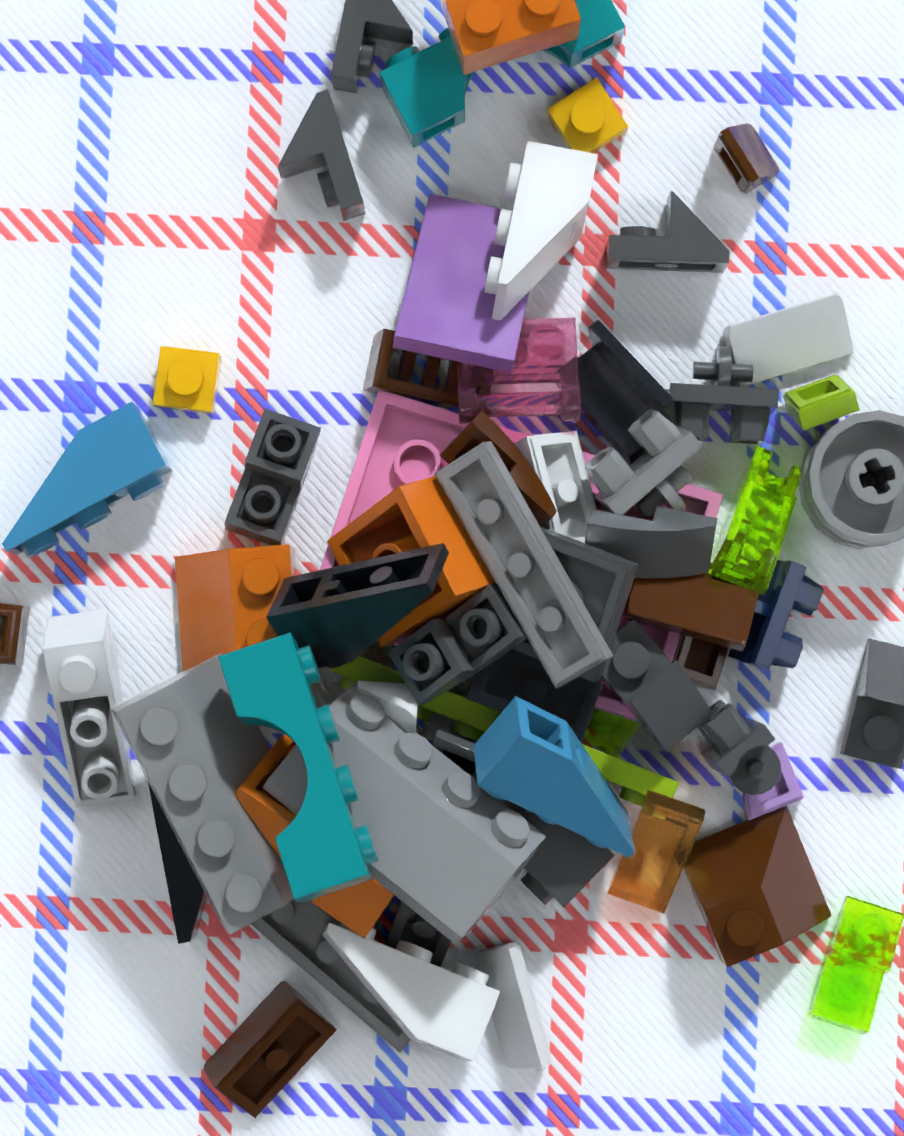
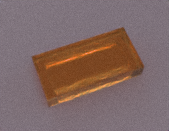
[607,789,705,914]

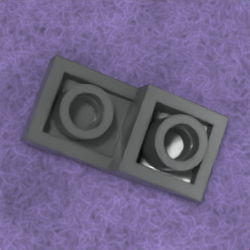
[224,409,321,546]
[585,506,718,578]
[388,584,527,705]

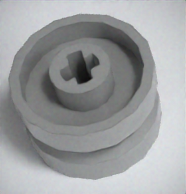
[798,410,904,549]

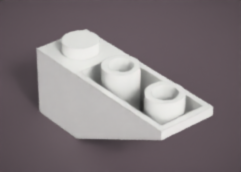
[484,141,598,321]
[42,609,136,808]
[322,923,500,1062]

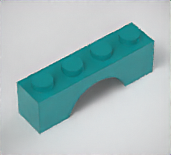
[379,0,625,148]
[218,633,379,903]

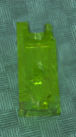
[708,445,802,595]

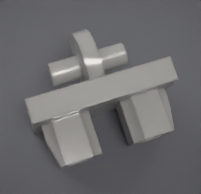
[585,409,702,518]

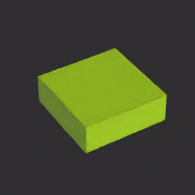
[783,374,860,431]

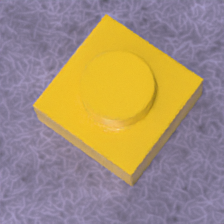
[546,78,628,153]
[153,346,222,414]

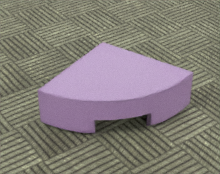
[742,742,804,820]

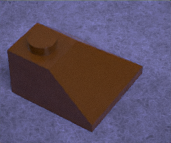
[675,806,832,967]

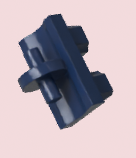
[728,556,824,669]

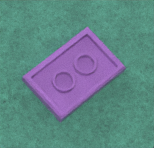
[392,194,530,373]

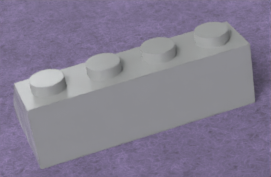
[111,653,294,935]
[263,683,546,945]

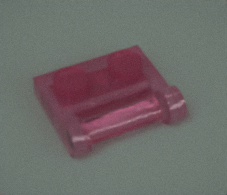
[457,317,581,424]

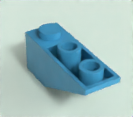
[2,402,173,558]
[473,696,635,858]

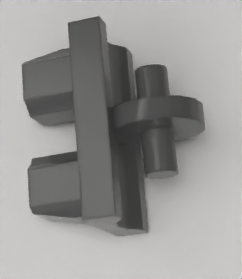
[666,346,779,444]
[697,700,781,795]

